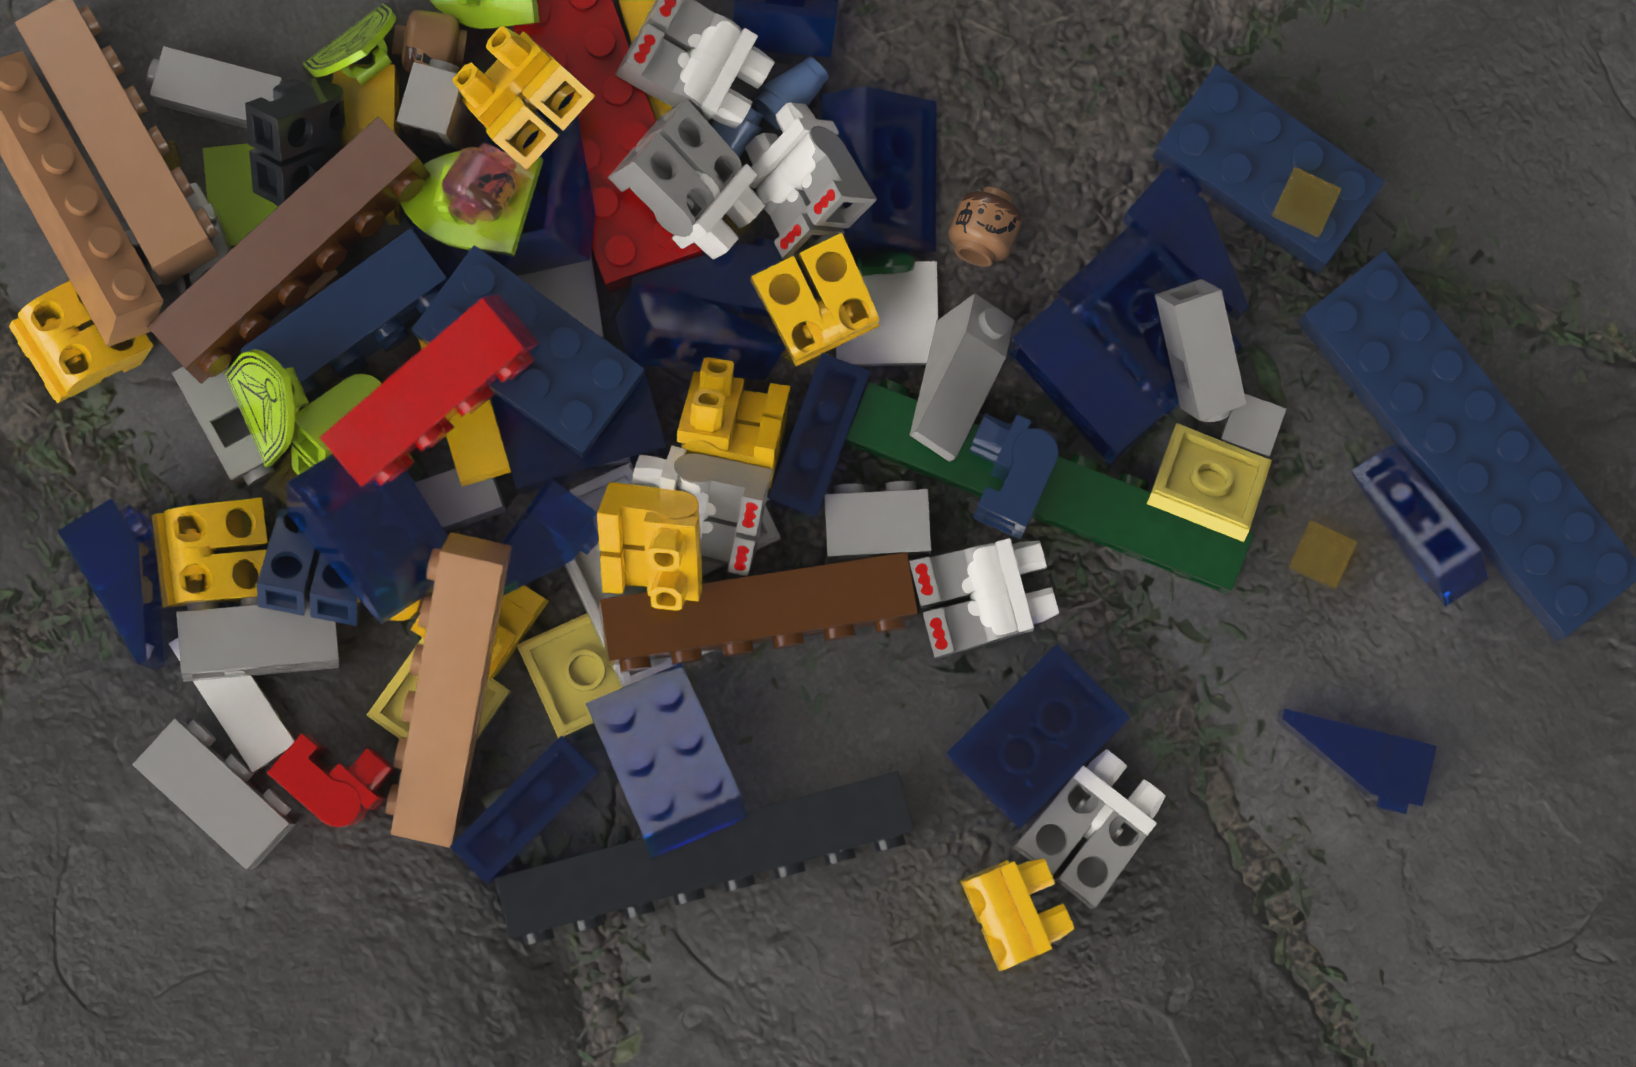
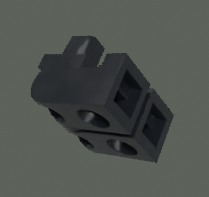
[245,76,347,206]

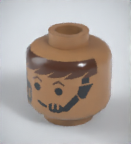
[392,10,467,75]
[948,187,1022,267]

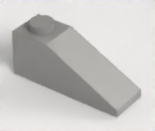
[910,293,1014,462]

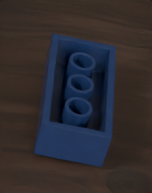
[1152,64,1385,274]
[240,228,448,410]
[412,245,645,458]

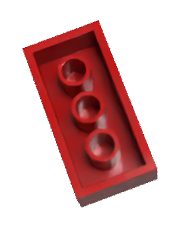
[319,294,539,487]

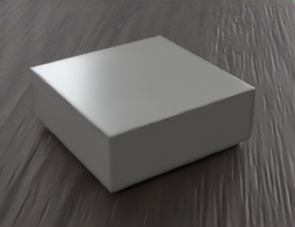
[1220,393,1286,458]

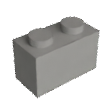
[397,59,473,153]
[824,481,931,561]

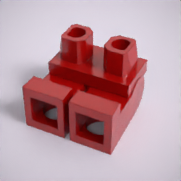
[267,733,397,827]

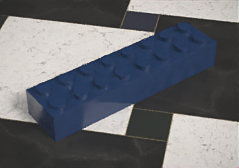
[1297,250,1636,641]

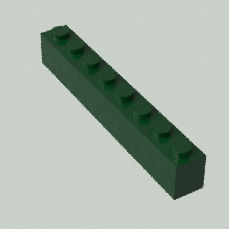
[846,379,1254,595]

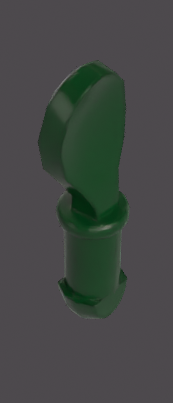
[853,249,916,277]

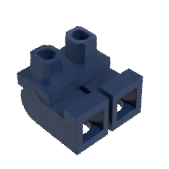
[969,414,1058,539]
[257,509,374,626]

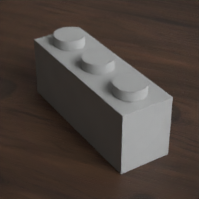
[176,592,339,682]
[132,718,296,870]

